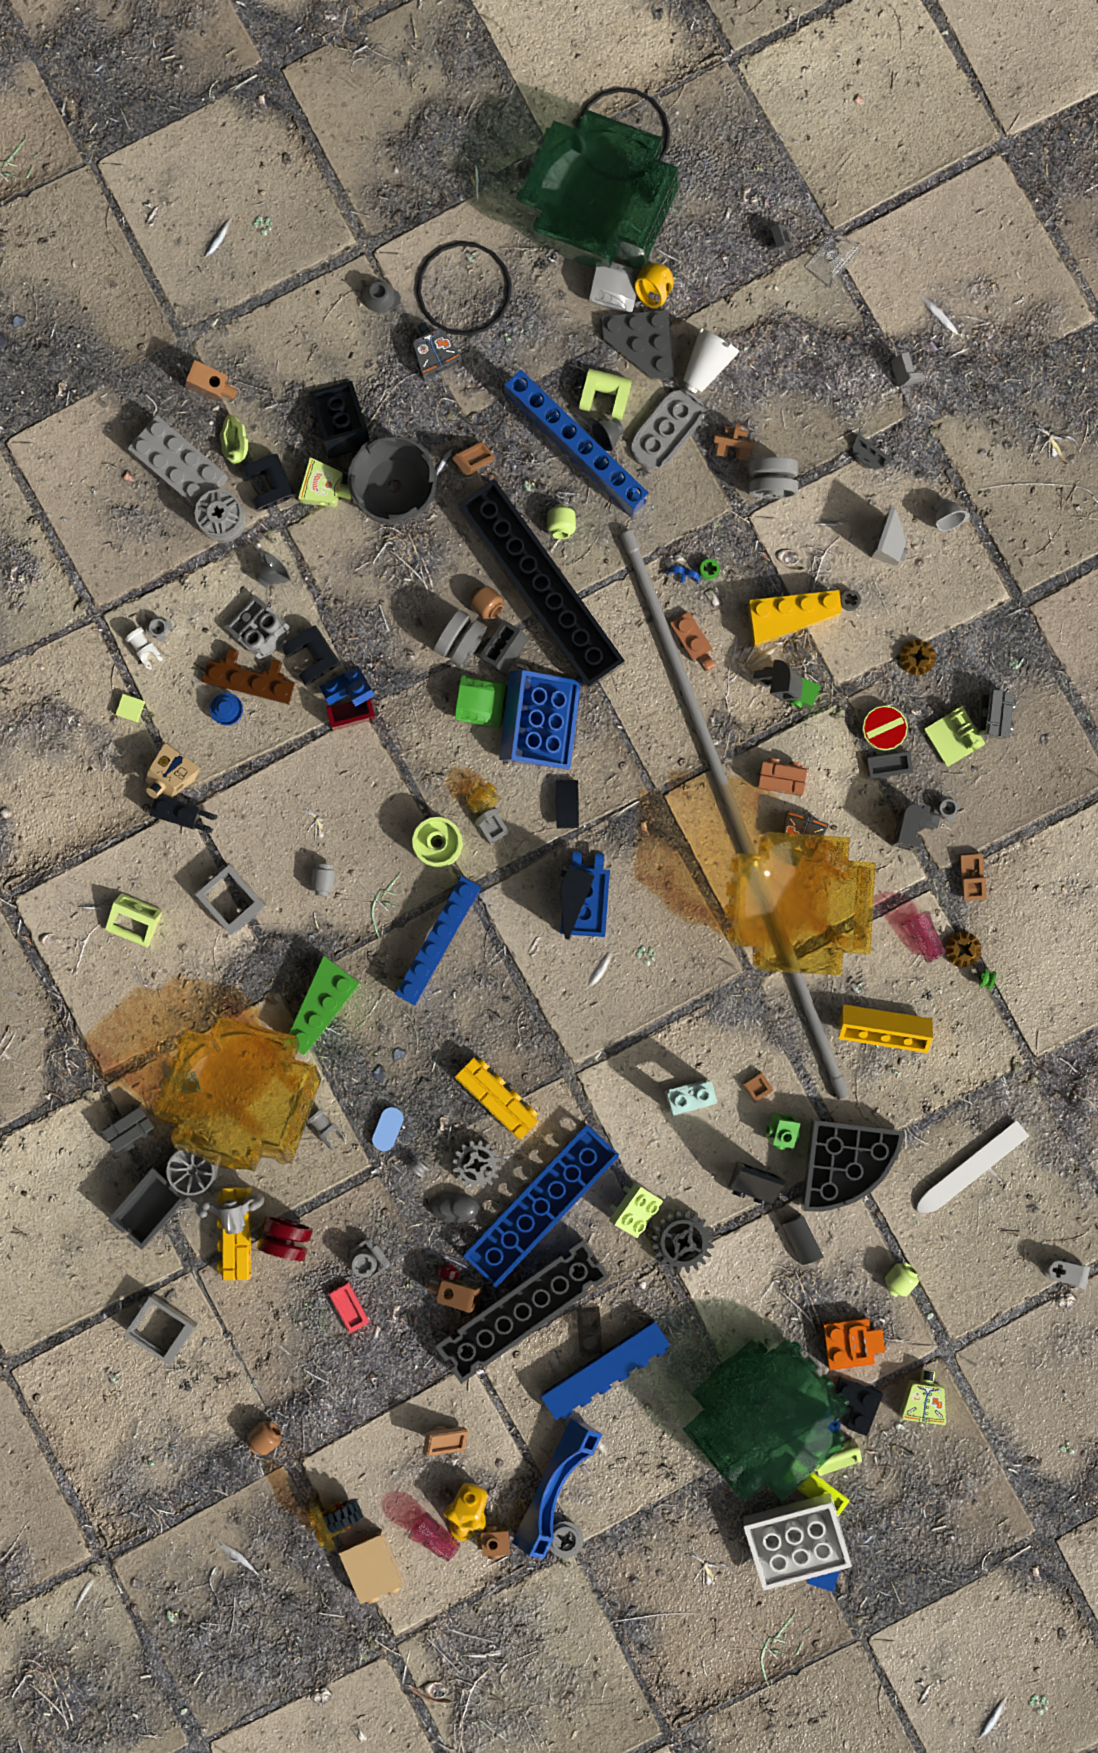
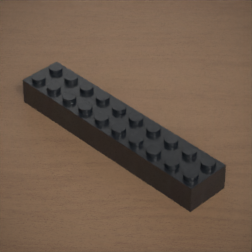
[458,478,625,690]

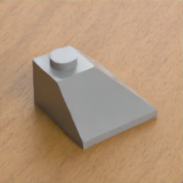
[871,507,908,566]

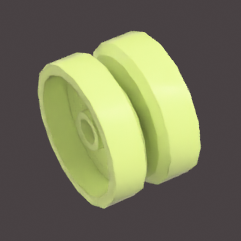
[412,817,463,868]

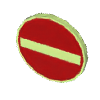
[863,706,908,751]

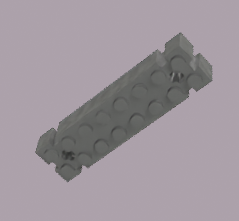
[435,1237,610,1384]

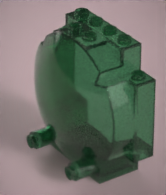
[516,110,680,268]
[683,1338,850,1502]

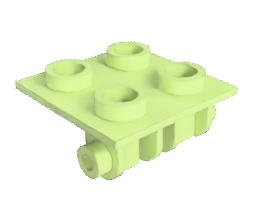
[924,706,985,767]

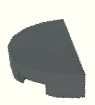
[852,433,893,470]

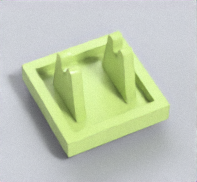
[609,1183,663,1238]

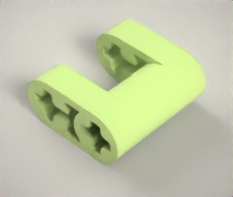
[579,368,632,420]

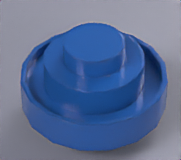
[210,693,244,726]

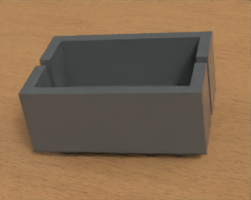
[108,1166,191,1250]

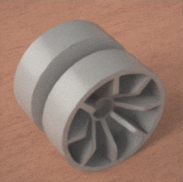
[166,1141,220,1195]

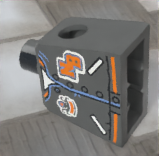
[413,322,462,381]
[780,810,829,867]

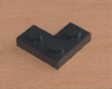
[832,1376,883,1436]

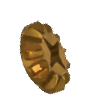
[900,640,936,675]
[945,932,982,968]

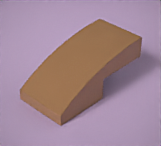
[959,852,987,901]

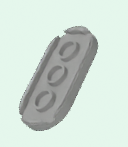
[631,390,703,469]

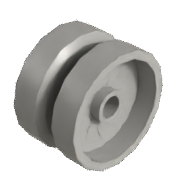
[749,457,798,499]
[434,609,487,668]

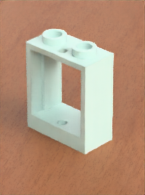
[665,1079,718,1116]

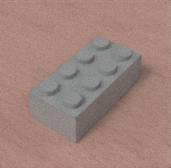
[128,415,228,508]

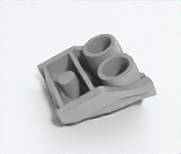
[589,257,641,314]
[224,594,290,659]

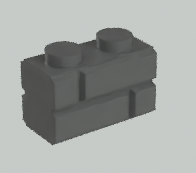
[977,689,1016,739]
[102,1104,157,1154]

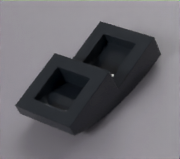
[556,780,579,829]

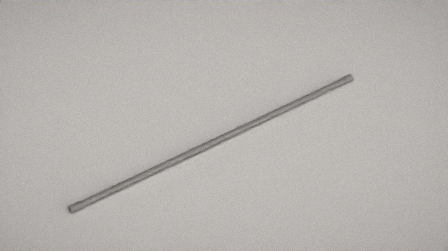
[620,530,850,1100]

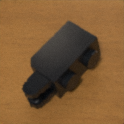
[149,795,217,834]

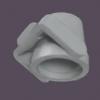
[350,1238,390,1279]

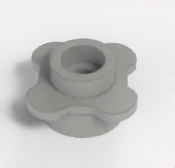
[146,615,172,642]
[934,796,961,822]

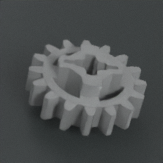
[453,1140,502,1189]

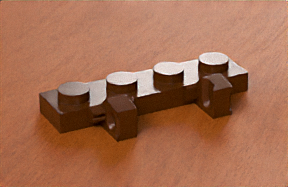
[202,648,295,705]

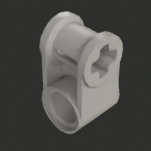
[1043,1259,1090,1289]

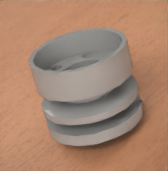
[194,489,247,543]

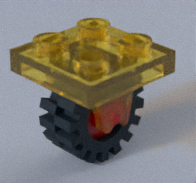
[306,1498,363,1552]

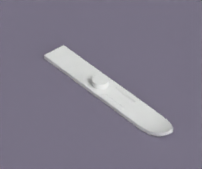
[916,1120,1029,1213]

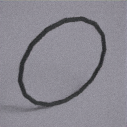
[576,88,670,182]
[417,242,512,336]

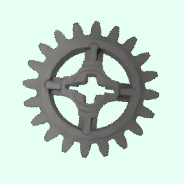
[652,1210,714,1273]

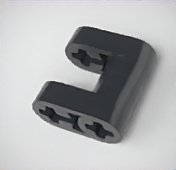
[239,454,295,512]
[281,625,340,686]

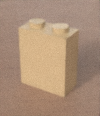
[339,1530,404,1605]

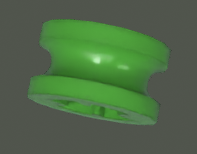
[699,559,720,581]
[979,968,997,990]

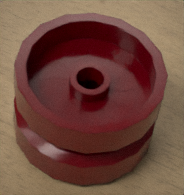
[257,1216,313,1261]

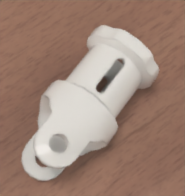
[125,627,163,670]

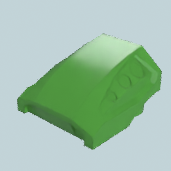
[455,675,506,728]

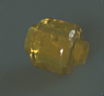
[466,781,499,815]

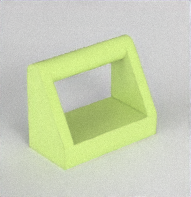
[105,893,163,948]
[811,1438,862,1476]

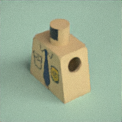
[146,743,200,798]

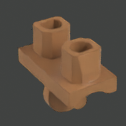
[714,422,755,461]

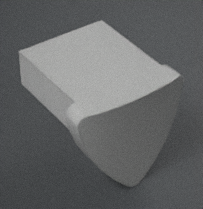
[891,352,925,387]
[475,809,510,844]

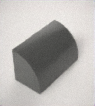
[479,620,529,676]
[781,1214,824,1265]

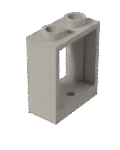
[195,865,267,936]
[124,1294,198,1365]

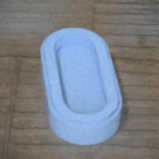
[372,1107,404,1151]

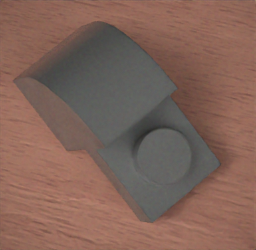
[753,660,803,701]

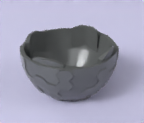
[347,435,437,525]

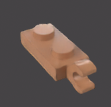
[670,612,715,672]

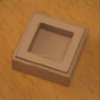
[742,1072,774,1103]

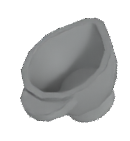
[934,498,970,532]

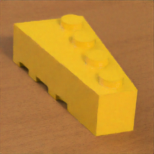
[748,590,842,648]

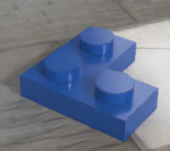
[319,665,375,707]

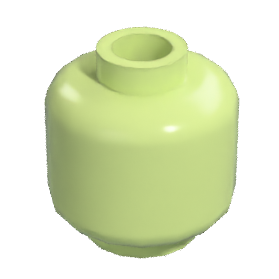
[547,504,576,539]
[885,1262,919,1297]

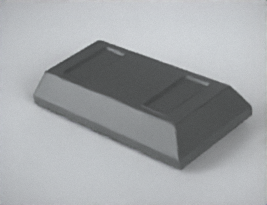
[866,750,914,779]

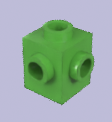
[765,1112,801,1150]

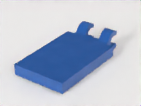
[560,851,610,937]

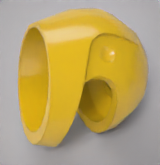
[635,263,674,308]

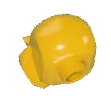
[443,1483,488,1541]

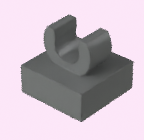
[765,224,793,251]

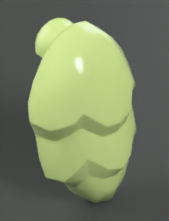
[220,414,248,464]

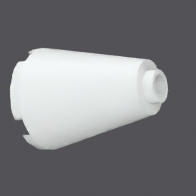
[683,328,739,394]

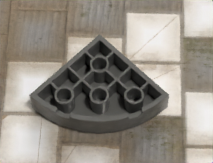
[801,1119,905,1212]

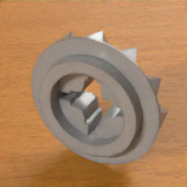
[549,1521,584,1558]

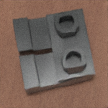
[892,804,941,851]

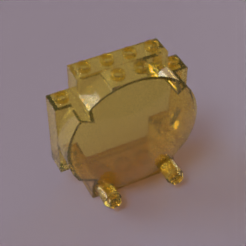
[725,832,876,976]
[153,1016,321,1172]

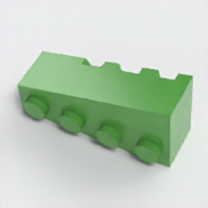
[286,956,362,1055]

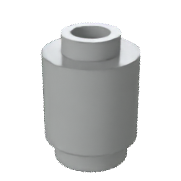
[311,864,335,896]

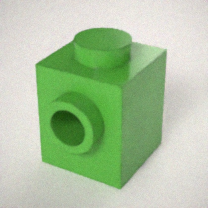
[789,677,821,709]

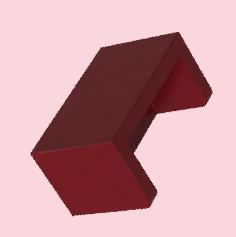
[326,698,377,731]

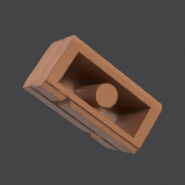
[757,758,807,796]

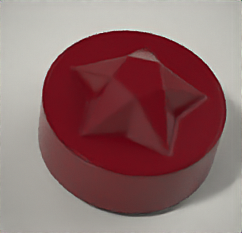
[436,1264,460,1280]

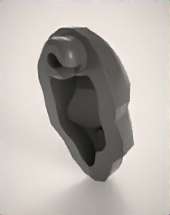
[429,1192,480,1223]

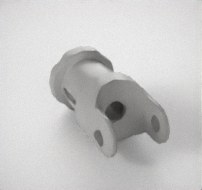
[307,1108,345,1150]

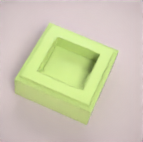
[116,694,145,723]

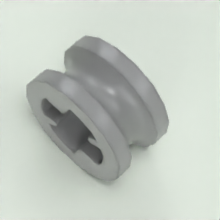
[407,1156,430,1178]

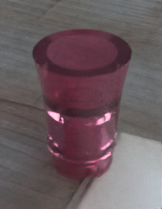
[901,910,946,963]
[408,1512,460,1562]

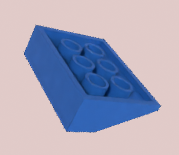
[499,670,581,770]

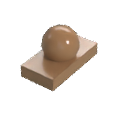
[452,441,496,476]
[423,1425,468,1457]

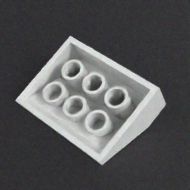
[743,1493,852,1591]

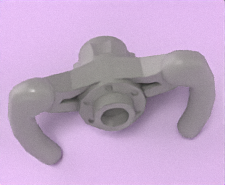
[196,1194,264,1234]

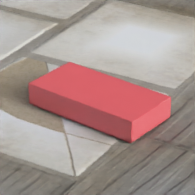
[328,1282,370,1333]

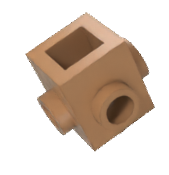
[477,1524,510,1559]

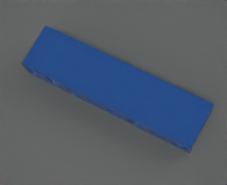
[504,369,649,518]
[463,1123,619,1288]

